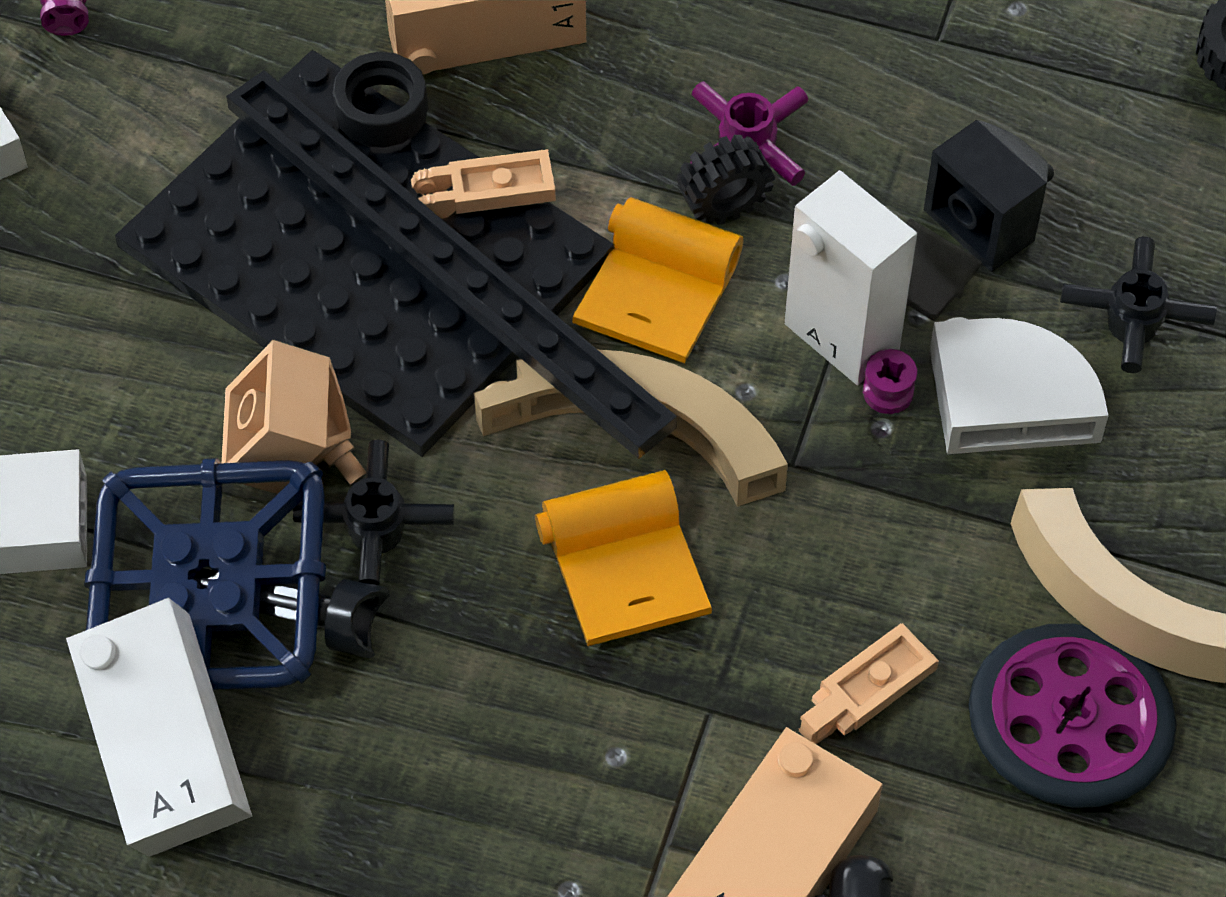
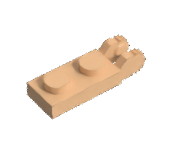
[411,149,556,219]

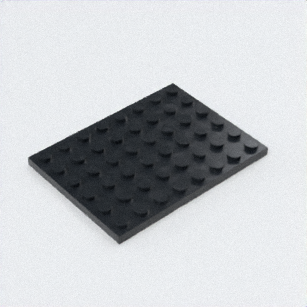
[115,50,614,457]

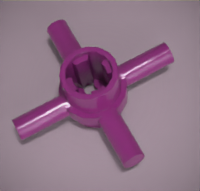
[690,81,808,186]

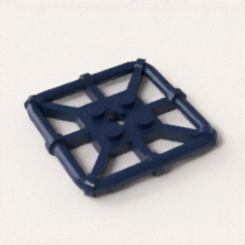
[84,458,326,690]

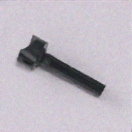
[194,568,390,658]

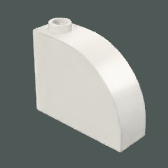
[930,317,1108,454]

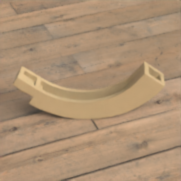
[474,349,788,507]
[1010,488,1226,683]

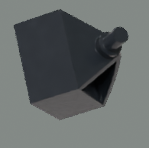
[923,120,1054,272]

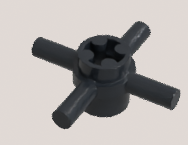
[1060,236,1217,373]
[293,439,455,586]

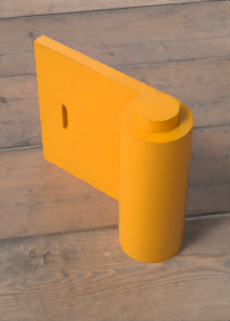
[572,197,743,363]
[535,470,712,646]

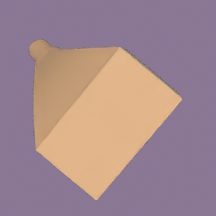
[221,340,366,494]

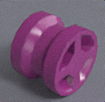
[40,0,89,36]
[863,349,917,414]

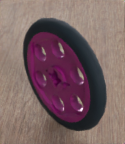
[968,623,1177,808]

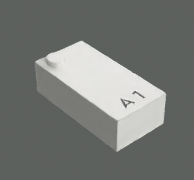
[784,170,917,386]
[66,598,252,857]

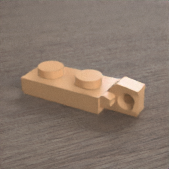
[799,623,939,744]

